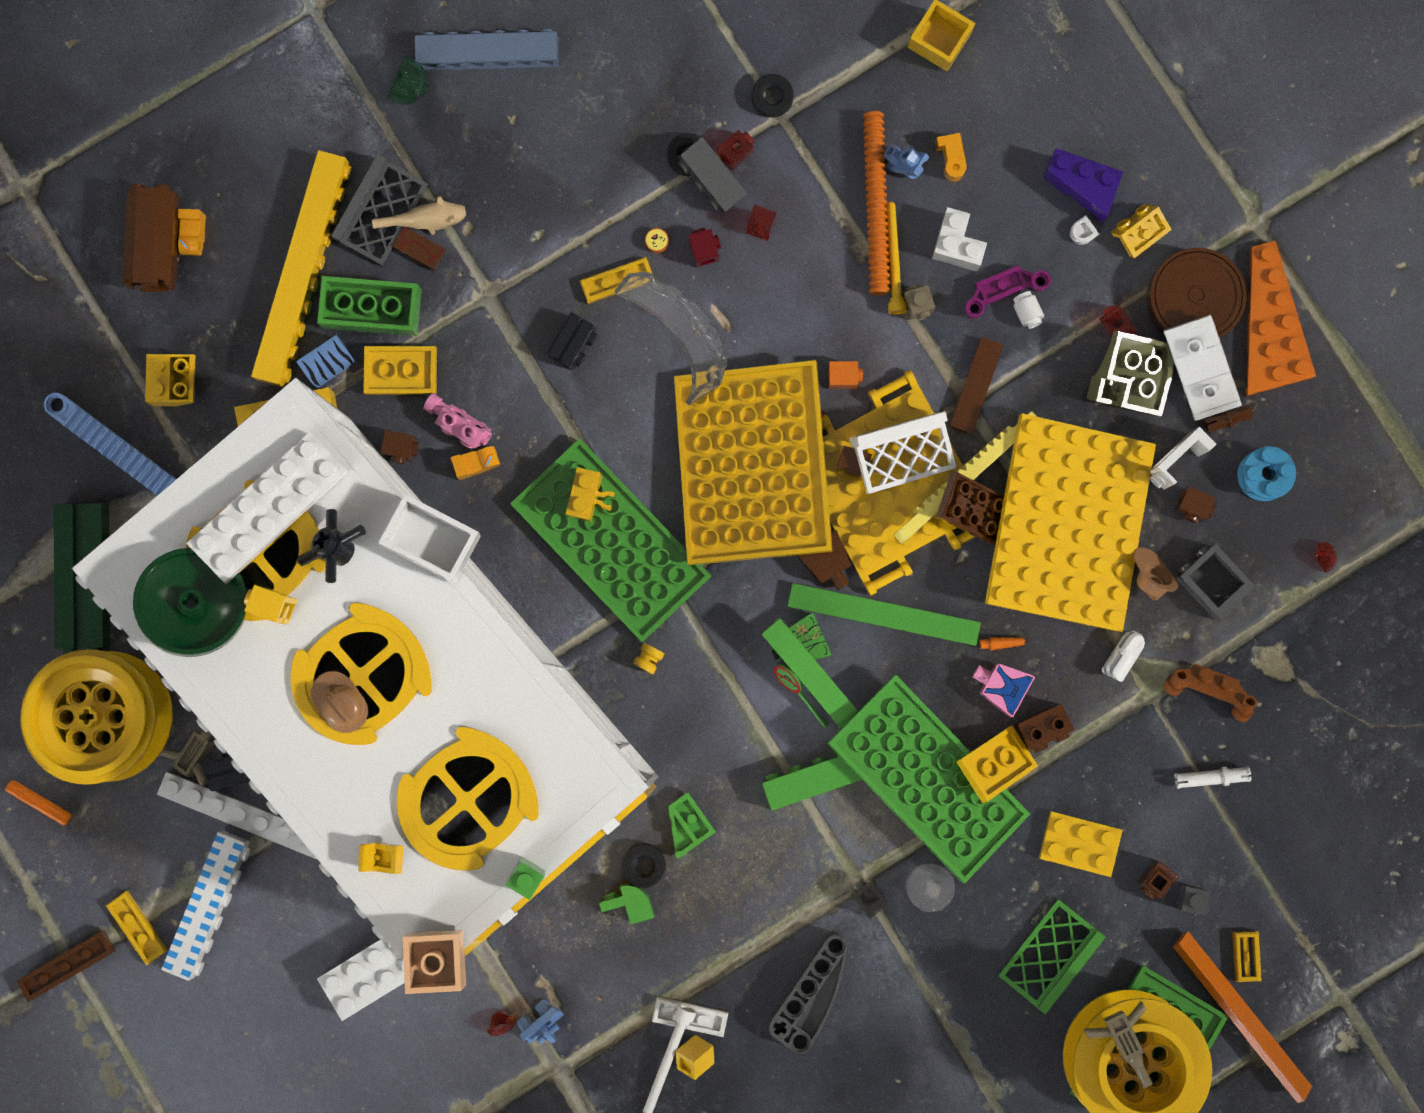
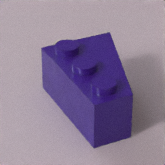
[1043,148,1123,223]

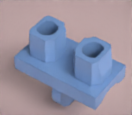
[884,144,929,179]
[517,999,564,1044]

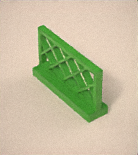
[998,899,1106,1014]

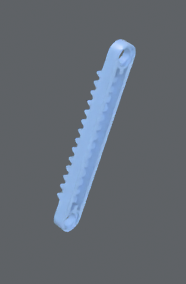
[44,393,177,496]

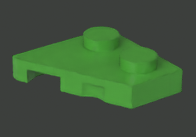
[668,792,716,859]

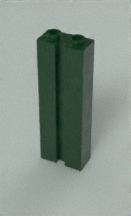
[53,503,110,654]

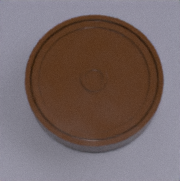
[1147,248,1247,339]

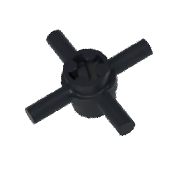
[297,509,366,583]

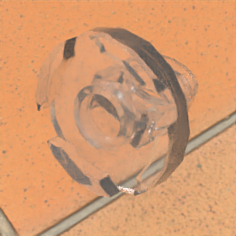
[906,863,955,912]

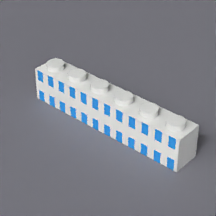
[161,831,251,981]

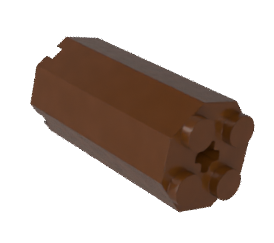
[123,184,180,292]

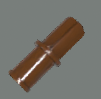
[1203,405,1253,434]

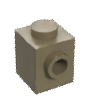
[903,284,935,321]

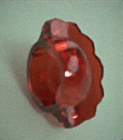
[1316,542,1337,573]
[487,1011,517,1037]

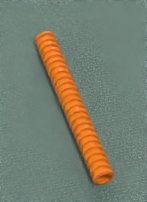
[863,111,890,295]

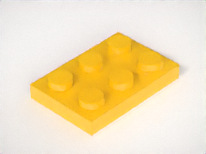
[364,346,437,395]
[956,725,1038,803]
[1039,811,1122,877]

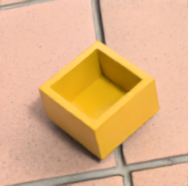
[907,0,975,72]

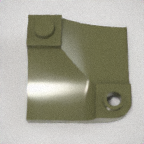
[1086,330,1174,416]

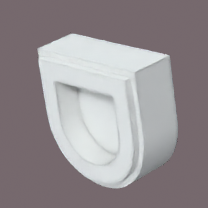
[1070,215,1099,245]

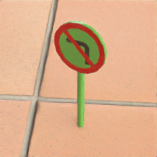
[774,664,827,728]

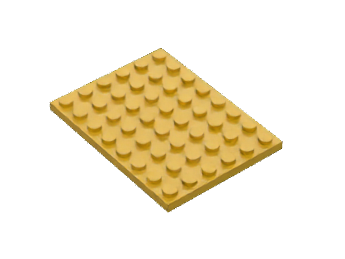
[674,360,833,566]
[985,413,1156,632]

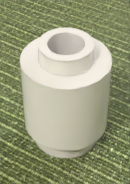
[1013,291,1045,329]

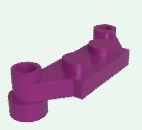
[965,265,1051,319]

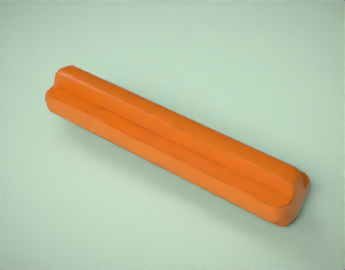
[5,780,72,825]

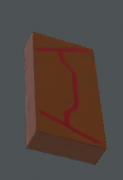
[392,227,446,271]

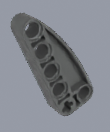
[769,932,847,1054]

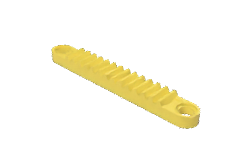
[893,411,1037,544]

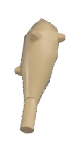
[372,196,466,235]

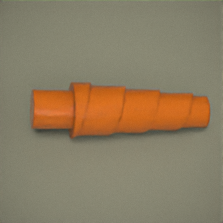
[979,637,1025,651]

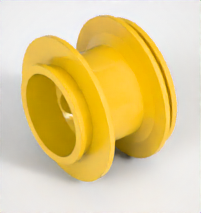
[20,650,173,785]
[1063,989,1212,1113]

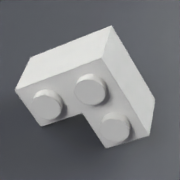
[932,207,987,272]

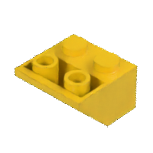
[145,354,196,406]

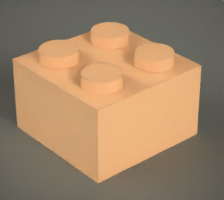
[402,930,466,994]

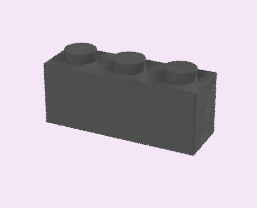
[677,137,747,213]

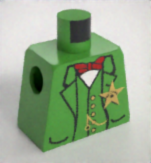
[771,613,831,662]

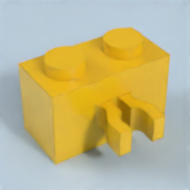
[566,467,615,522]

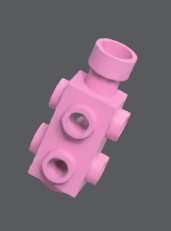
[423,393,492,448]

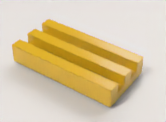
[1232,931,1261,982]

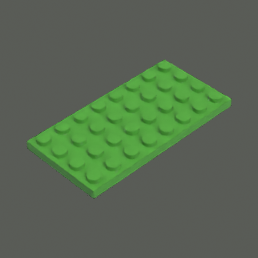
[510,438,712,643]
[827,675,1030,884]

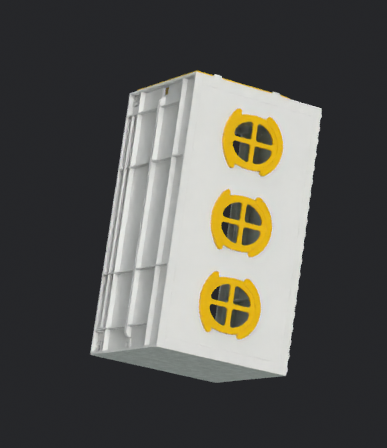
[72,378,659,961]

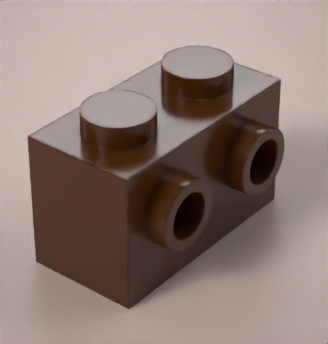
[1015,704,1074,753]

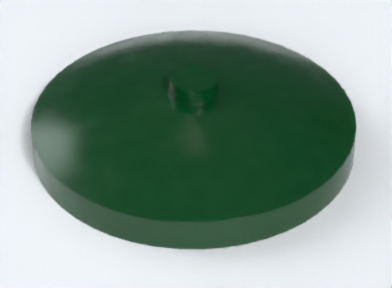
[133,548,247,657]

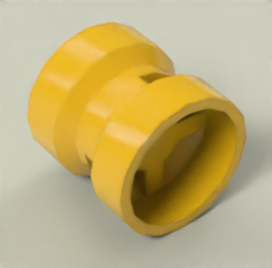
[633,642,665,674]

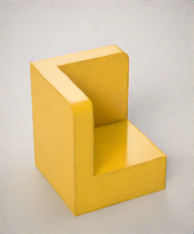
[676,1035,714,1080]

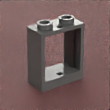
[1175,544,1256,620]

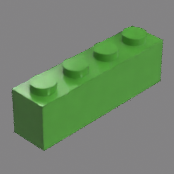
[762,752,862,811]

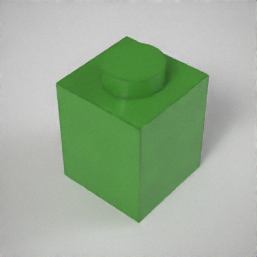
[506,857,545,900]

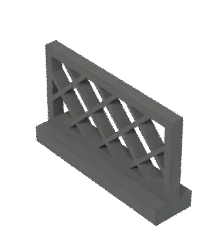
[331,154,428,266]

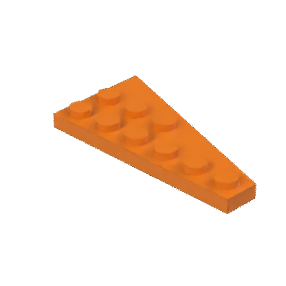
[1245,241,1316,397]

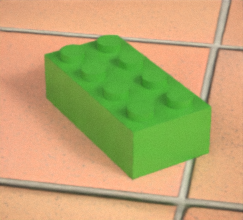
[317,276,422,336]

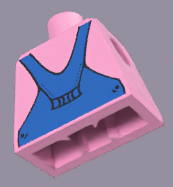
[972,663,1035,717]

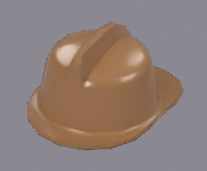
[1134,547,1178,601]
[311,671,368,733]

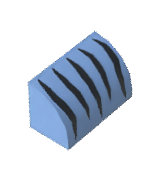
[296,335,356,388]

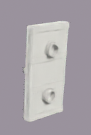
[1163,314,1242,421]

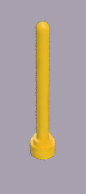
[886,202,907,315]

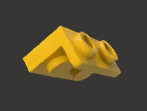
[1111,204,1172,258]

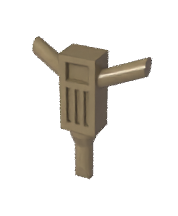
[159,729,214,787]
[1083,1001,1153,1088]

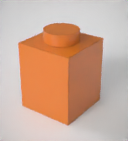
[828,361,863,389]

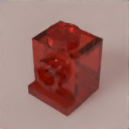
[717,130,754,170]
[746,204,777,241]
[1099,305,1138,337]

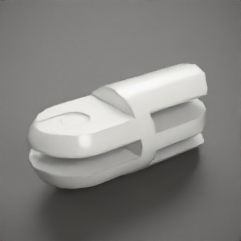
[1102,631,1145,682]

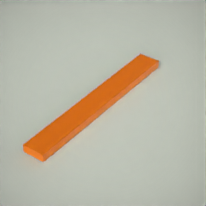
[1173,931,1312,1103]

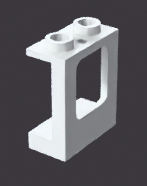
[1149,427,1216,489]

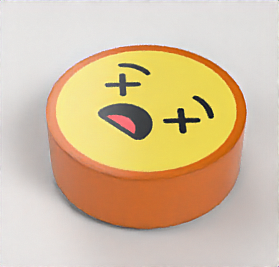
[645,228,669,253]

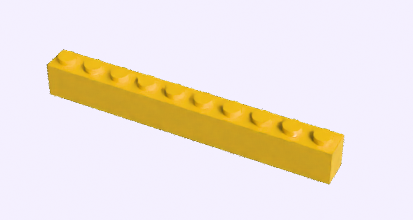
[251,150,351,388]

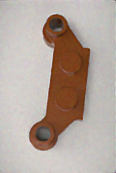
[1163,663,1257,722]

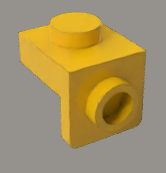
[358,842,404,874]

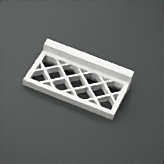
[849,412,956,494]

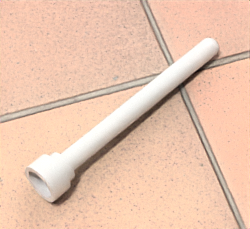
[643,1004,697,1113]

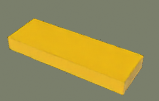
[579,257,655,304]
[105,891,168,965]

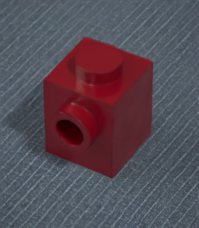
[688,228,721,268]

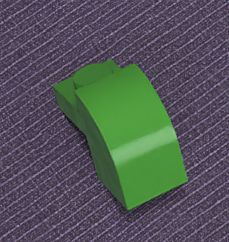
[599,883,655,925]

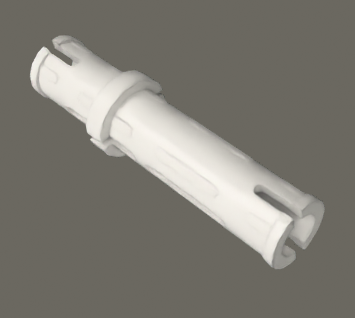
[1175,766,1251,789]

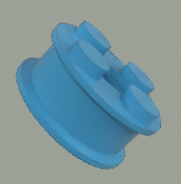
[1237,446,1296,502]

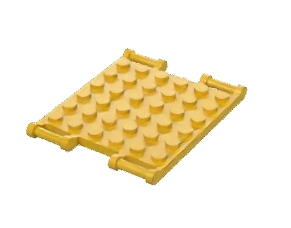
[821,369,975,596]

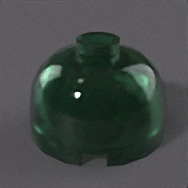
[387,56,429,105]

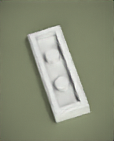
[652,996,728,1037]

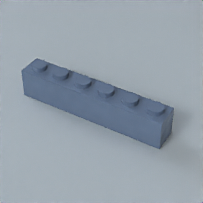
[415,29,559,71]

